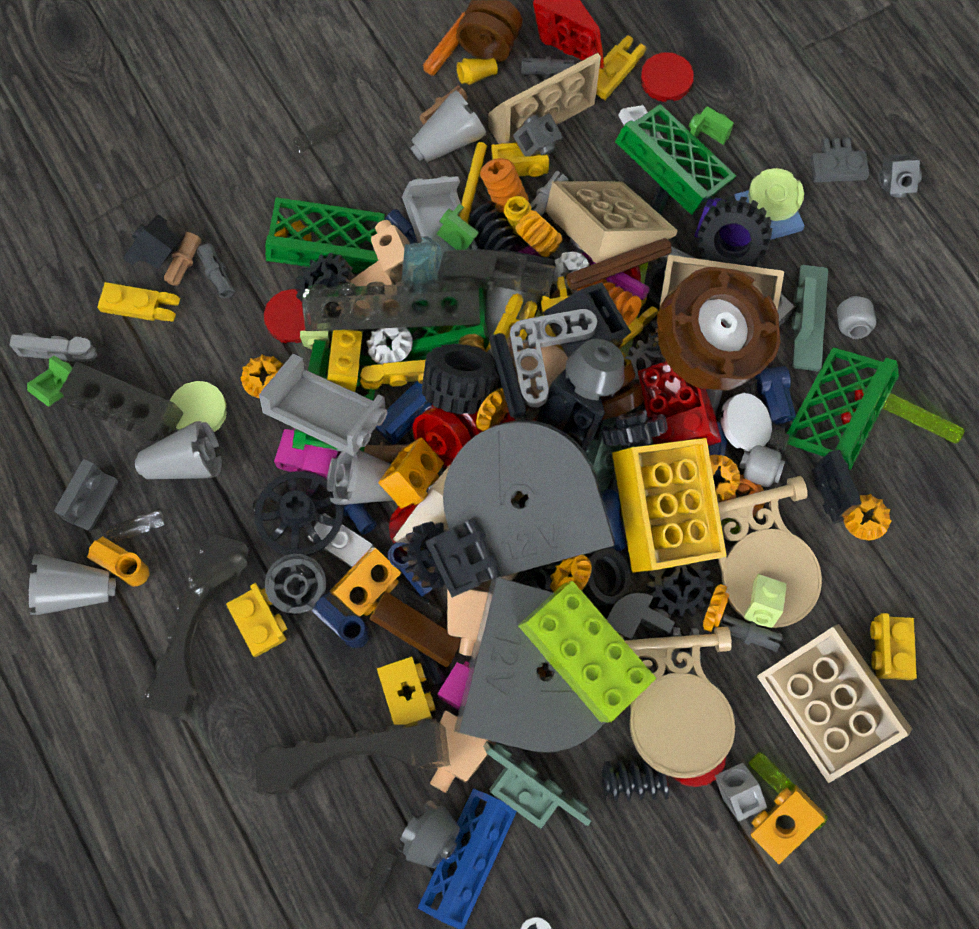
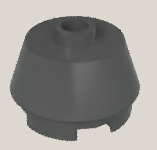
[565,339,624,400]
[265,554,326,614]
[398,800,460,868]

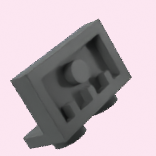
[54,459,118,531]

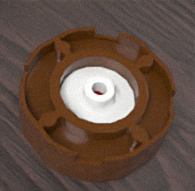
[657,267,780,391]

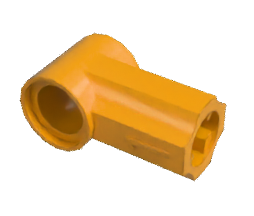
[87,536,149,587]

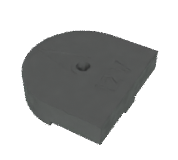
[443,420,615,582]
[454,577,605,752]

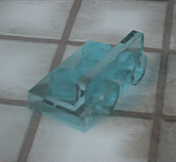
[400,236,441,303]

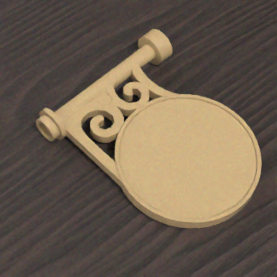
[718,476,822,628]
[619,626,735,778]

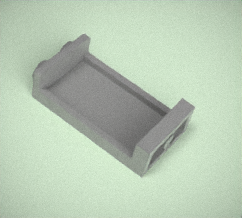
[402,176,491,282]
[259,354,387,456]

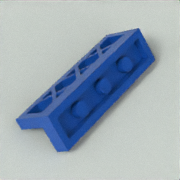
[375,381,433,445]
[418,788,517,929]

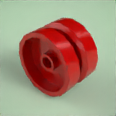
[412,405,483,469]

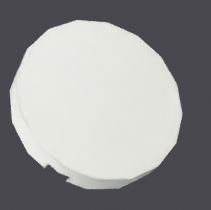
[721,393,772,452]

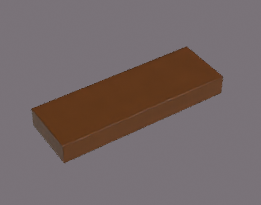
[370,592,461,667]

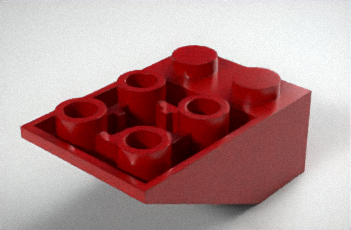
[533,0,605,69]
[638,361,722,446]

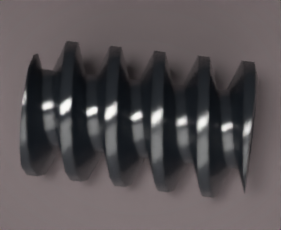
[468,201,522,264]
[602,760,669,802]

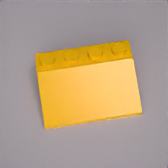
[612,438,727,572]

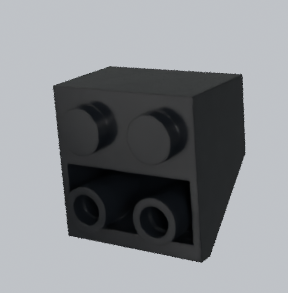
[542,282,631,357]
[536,369,605,453]

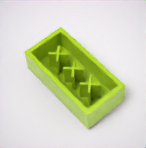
[518,581,657,722]

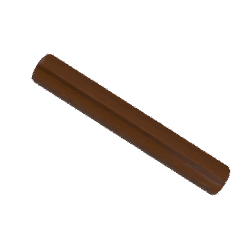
[566,238,672,290]

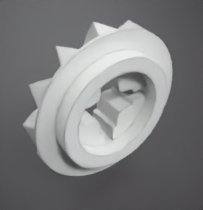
[551,252,590,296]
[367,321,413,364]

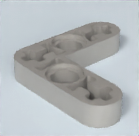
[510,309,597,407]

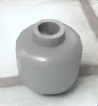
[837,296,876,339]
[739,445,785,487]

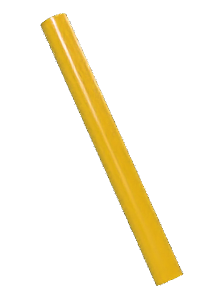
[458,142,487,223]

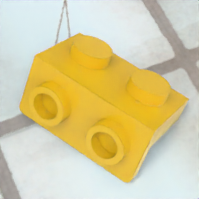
[491,142,549,177]

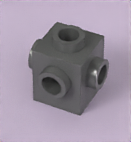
[513,114,563,157]
[879,153,922,197]

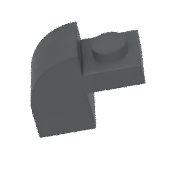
[606,593,675,640]

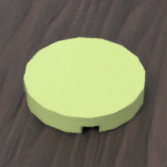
[748,168,804,221]
[168,381,227,432]

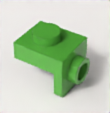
[688,106,734,145]
[437,204,479,254]
[27,355,75,407]

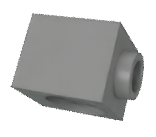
[715,763,767,822]

